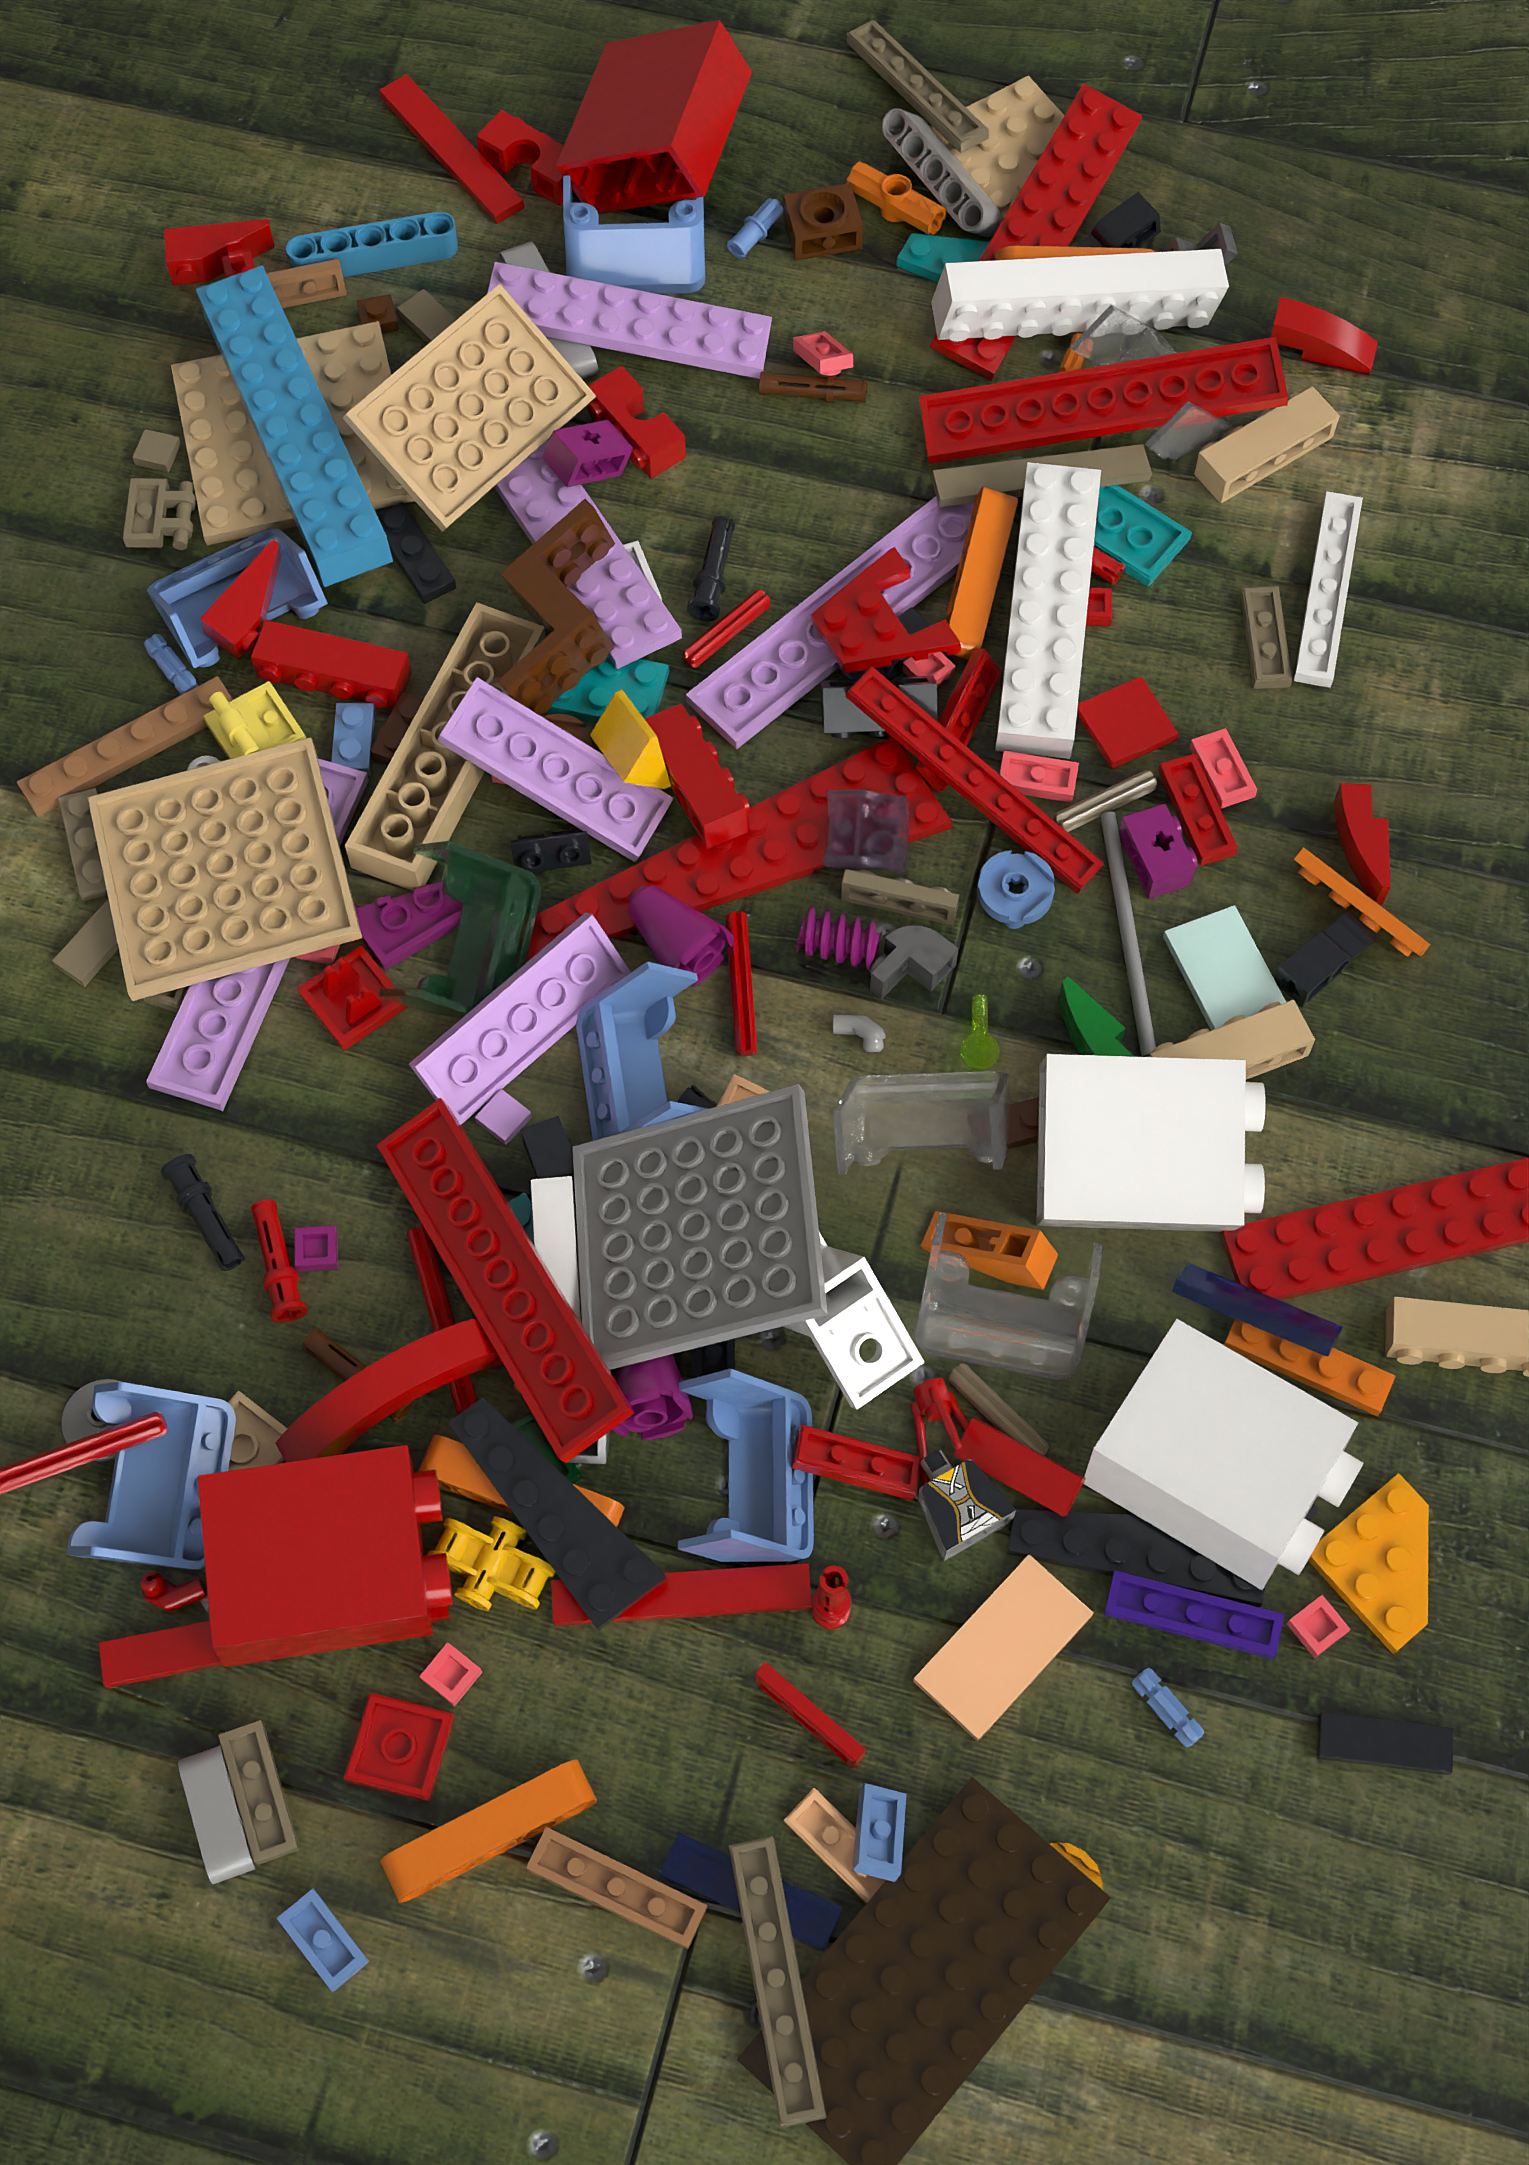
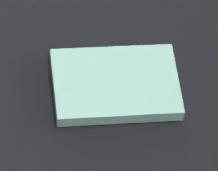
[1163,905,1286,1031]

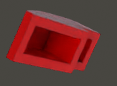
[1270,297,1378,374]
[1334,783,1391,905]

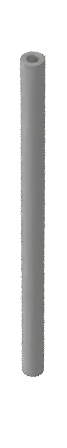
[1100,811,1156,1057]

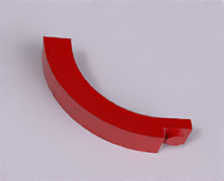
[275,1318,504,1463]

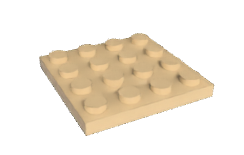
[930,75,1064,221]

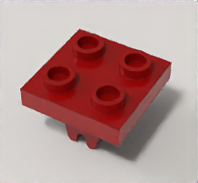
[297,945,408,1051]

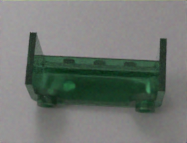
[379,841,541,1019]

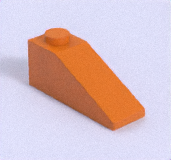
[920,1211,1058,1290]

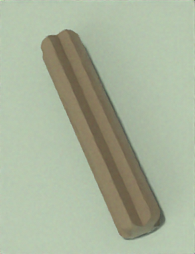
[1053,770,1157,832]
[948,1363,1049,1455]

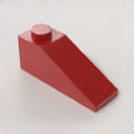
[164,219,275,285]
[200,539,281,660]

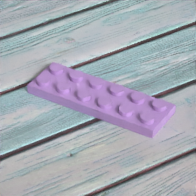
[437,677,674,862]
[409,912,631,1125]

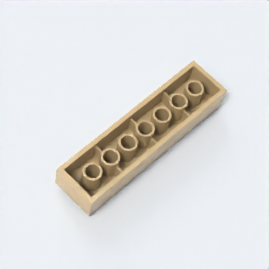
[345,602,546,891]

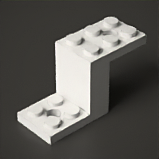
[783,1232,924,1409]

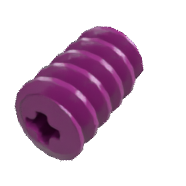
[796,906,882,971]

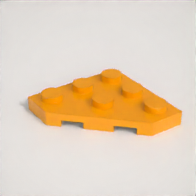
[1308,1473,1429,1655]

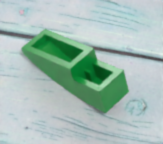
[1059,976,1135,1057]

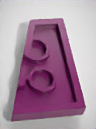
[354,876,483,971]

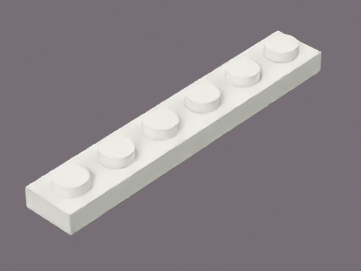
[1294,491,1363,688]

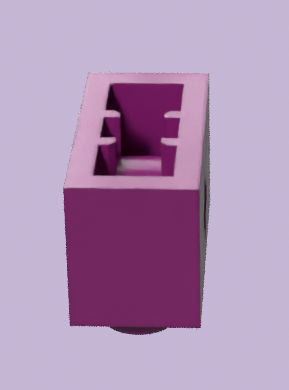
[542,420,633,487]
[1119,804,1198,899]

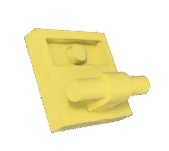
[203,681,306,759]

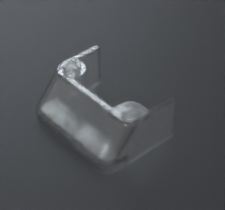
[1070,305,1232,460]
[833,1071,1010,1174]
[915,1213,1103,1380]

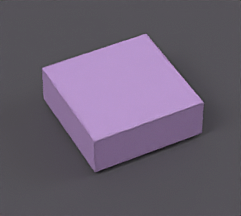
[475,1089,532,1146]

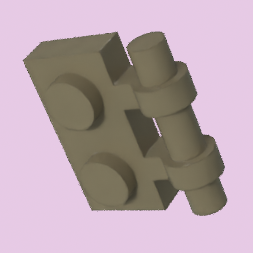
[123,478,196,550]

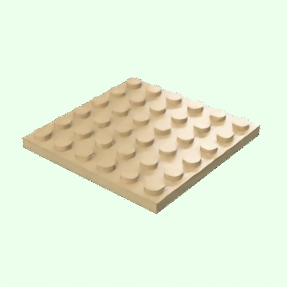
[171,321,415,546]
[88,738,362,1001]

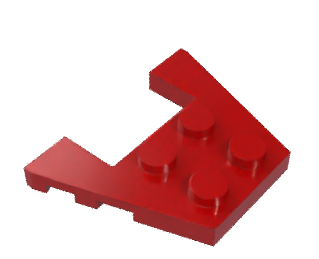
[811,547,961,673]

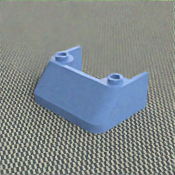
[563,175,705,294]
[576,962,708,1141]
[678,1369,814,1562]

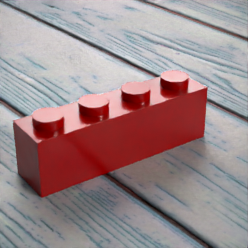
[251,620,412,708]
[644,703,751,849]

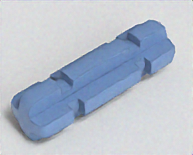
[144,634,198,695]
[1132,1668,1205,1747]

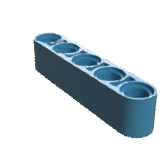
[286,212,458,277]

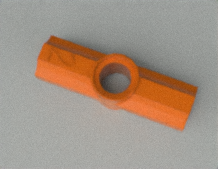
[846,161,946,235]

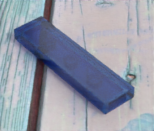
[1173,1263,1343,1356]
[660,1833,842,1952]

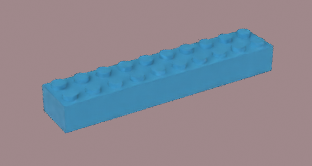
[196,265,393,587]

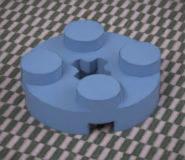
[977,850,1055,929]

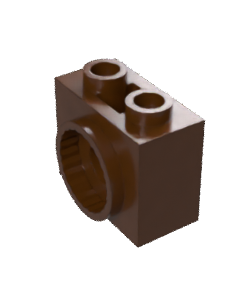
[783,183,863,261]

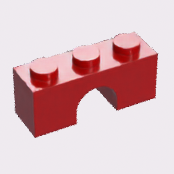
[476,110,574,206]
[586,366,686,479]

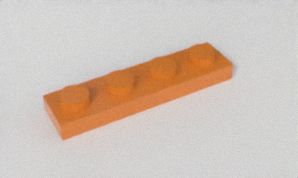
[1294,847,1431,957]
[1224,1307,1396,1417]

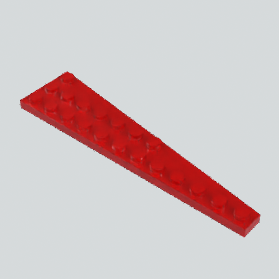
[493,736,952,974]

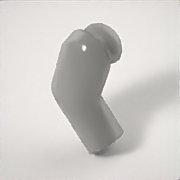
[833,1015,886,1052]

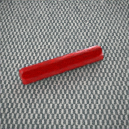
[682,589,770,669]

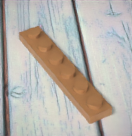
[17,676,233,817]

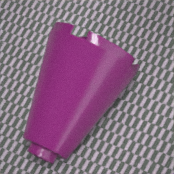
[628,885,734,991]
[612,1354,693,1440]

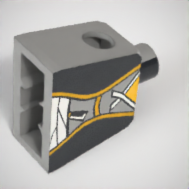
[918,1450,1016,1561]

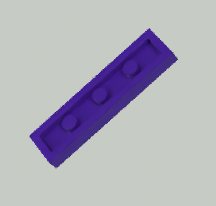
[1104,1570,1284,1659]

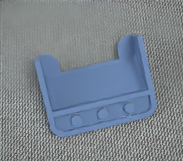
[147,528,328,668]
[66,1382,236,1570]

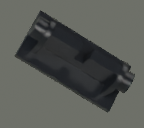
[510,827,592,875]

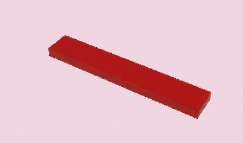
[379,74,524,224]
[551,1563,812,1626]

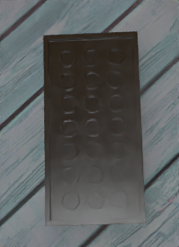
[737,1777,1111,2165]

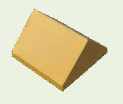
[590,689,671,789]

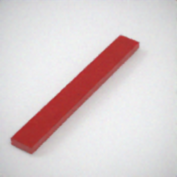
[845,666,1104,894]
[99,1606,450,1688]

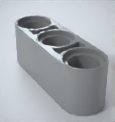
[178,1745,257,1885]

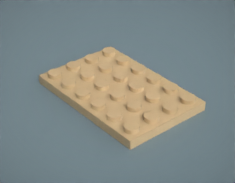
[343,284,596,532]

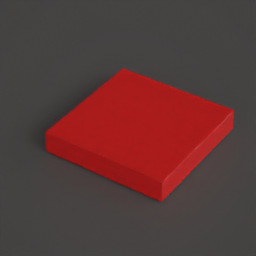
[1077,676,1179,770]
[343,1692,455,1803]

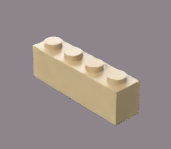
[1194,386,1340,504]
[1149,1000,1315,1080]
[1385,1297,1529,1377]

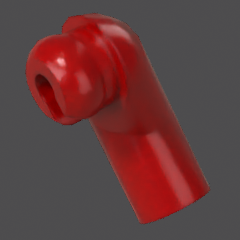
[140,1572,207,1611]

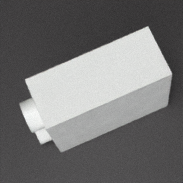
[1036,1054,1265,1232]
[1083,1319,1364,1590]

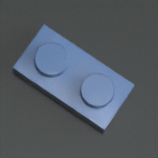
[331,703,376,776]
[852,1783,906,1882]
[277,1888,370,1992]

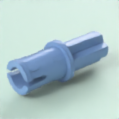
[727,198,784,259]

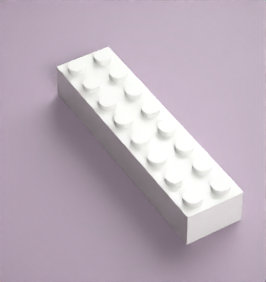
[931,249,1229,342]
[995,462,1101,759]

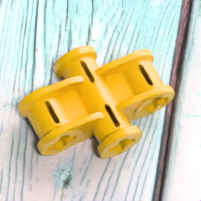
[427,1516,555,1611]

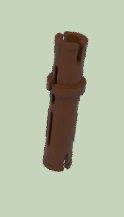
[759,371,868,403]
[302,1328,414,1423]

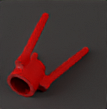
[910,1378,969,1486]

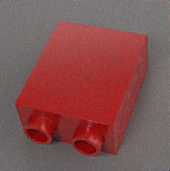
[556,20,752,214]
[197,1445,453,1667]

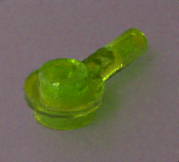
[960,995,1000,1071]

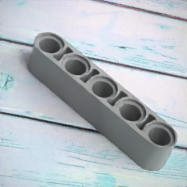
[882,108,1002,237]
[498,241,598,379]

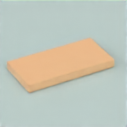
[913,1555,1094,1742]

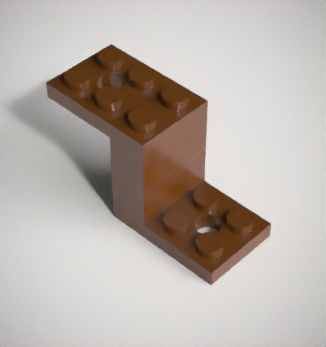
[498,499,615,715]

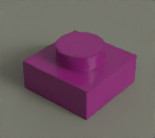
[295,1225,338,1272]

